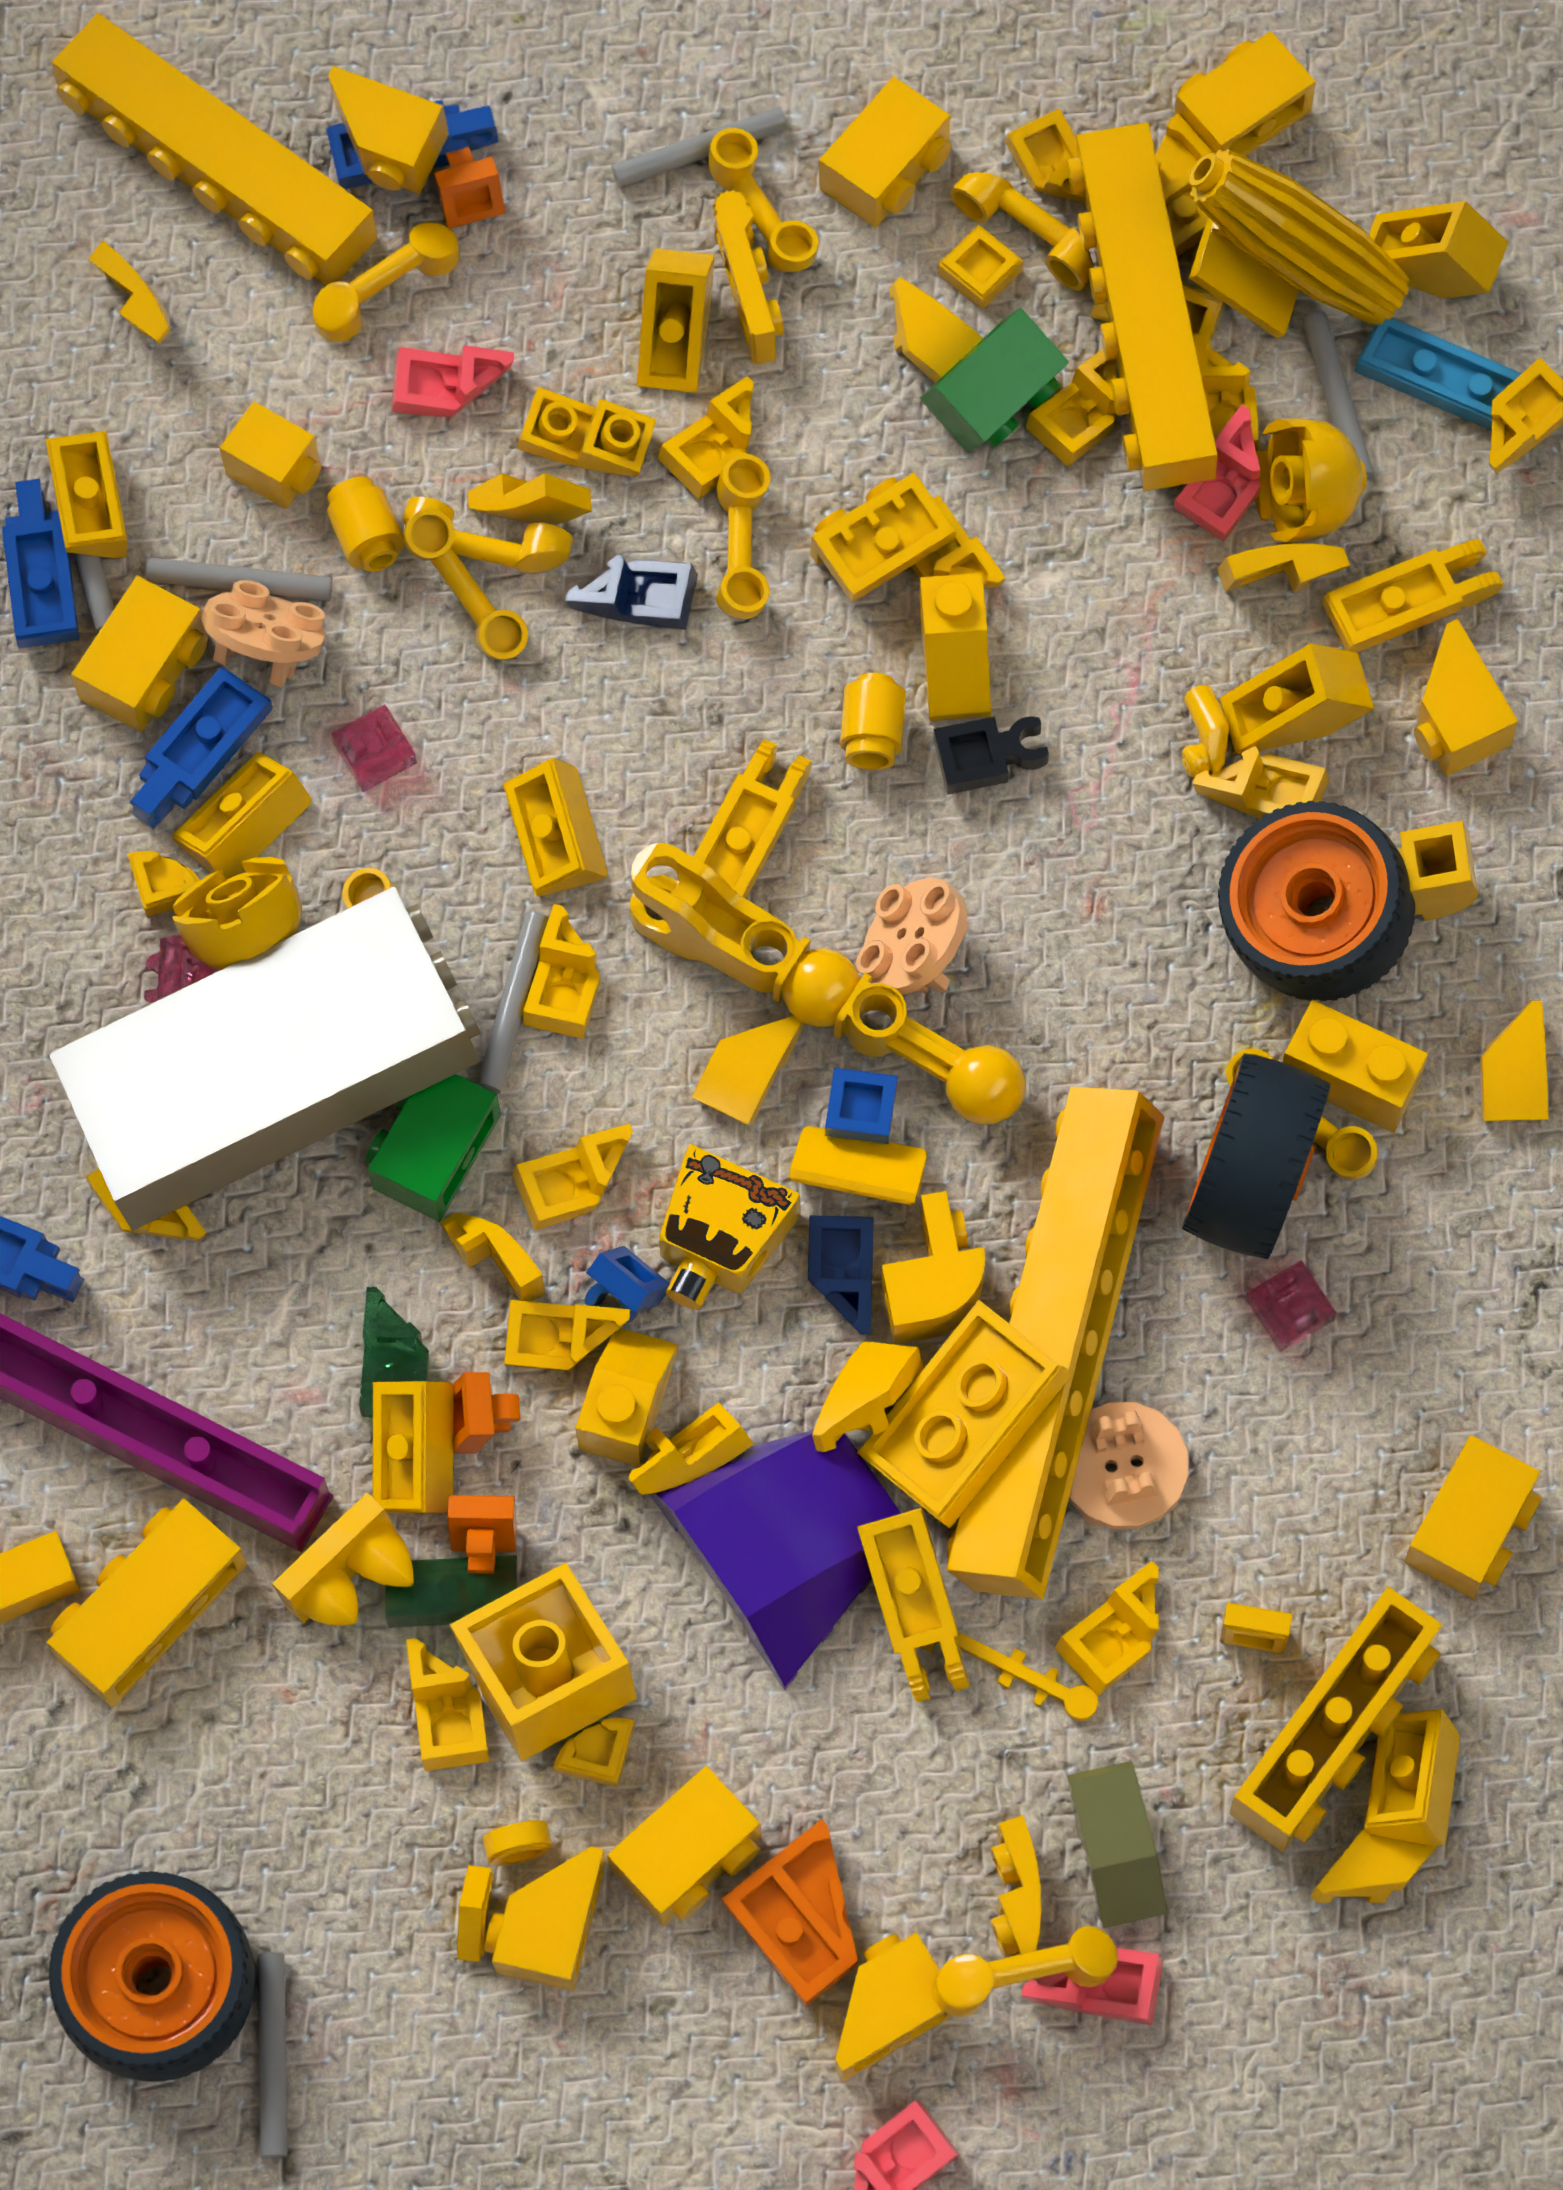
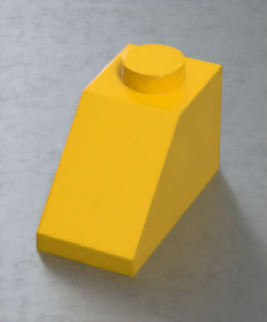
[328,66,449,194]
[1368,201,1509,299]
[636,248,715,393]
[919,573,991,721]
[1414,619,1518,777]
[1220,643,1375,754]
[575,1328,679,1467]
[484,1846,607,1992]
[835,1932,953,2083]

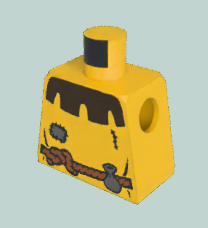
[659,1144,801,1310]

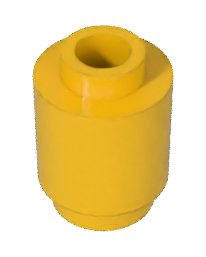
[327,476,405,572]
[840,673,906,770]

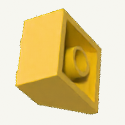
[450,1562,637,1762]

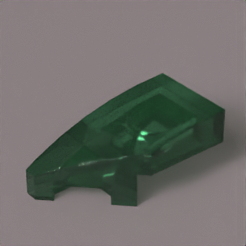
[359,1287,430,1418]

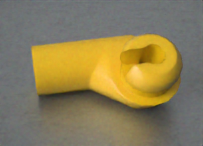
[1181,685,1229,778]

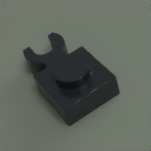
[933,716,1049,795]

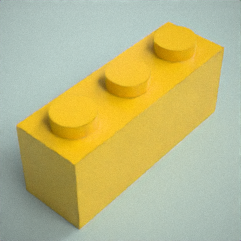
[47,1498,247,1709]

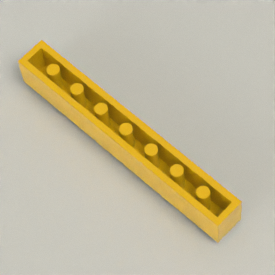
[946,1086,1165,1600]

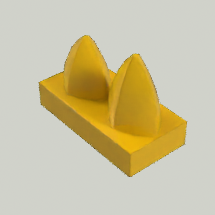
[272,1493,414,1626]

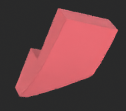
[391,345,514,417]
[1174,405,1261,542]
[1021,1947,1164,2026]
[854,2100,961,2190]

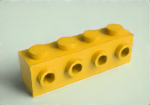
[1229,1586,1443,1853]

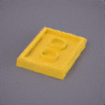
[857,1300,1073,1529]

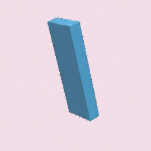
[1355,317,1522,431]

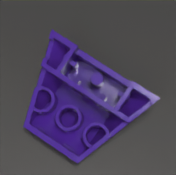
[650,1430,901,1690]

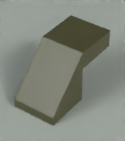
[1067,1761,1168,1929]

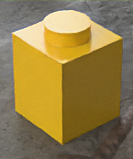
[219,401,321,510]

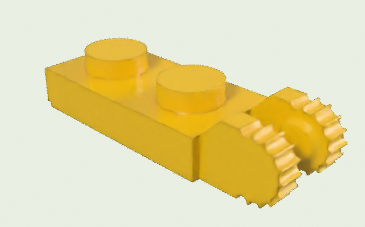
[713,189,784,365]
[1322,538,1504,653]
[693,739,813,899]
[858,1507,970,1703]

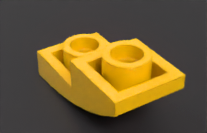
[516,387,657,477]
[990,1815,1041,1958]

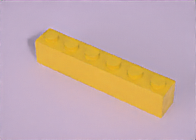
[51,12,378,286]
[1067,122,1217,492]

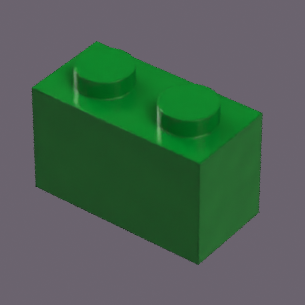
[919,307,1069,453]
[365,1074,501,1222]

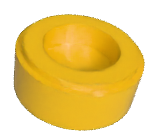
[482,1820,553,1866]

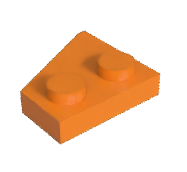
[721,1819,858,2007]

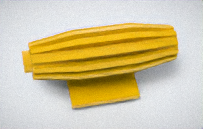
[1189,149,1409,338]

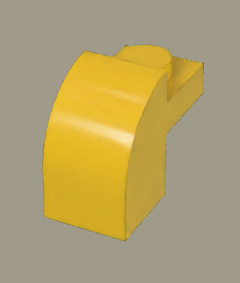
[1398,820,1478,921]
[882,1191,985,1345]

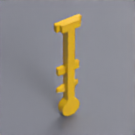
[921,1632,1098,1722]

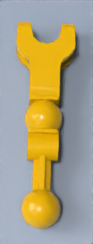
[629,843,1026,1125]

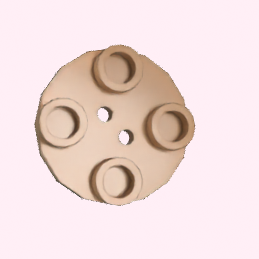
[201,580,326,688]
[856,877,969,995]
[1069,1402,1189,1529]

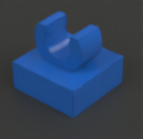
[825,1068,898,1144]
[585,1246,670,1326]

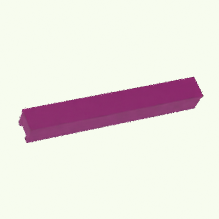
[0,1313,333,1553]

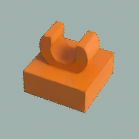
[434,147,506,229]
[453,1372,521,1454]
[447,1495,518,1574]

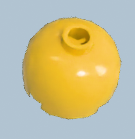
[1255,418,1367,542]
[172,856,302,970]

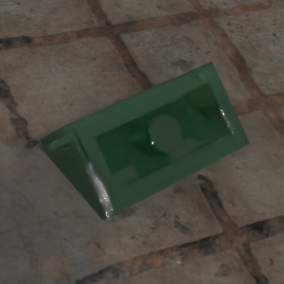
[385,1555,519,1628]

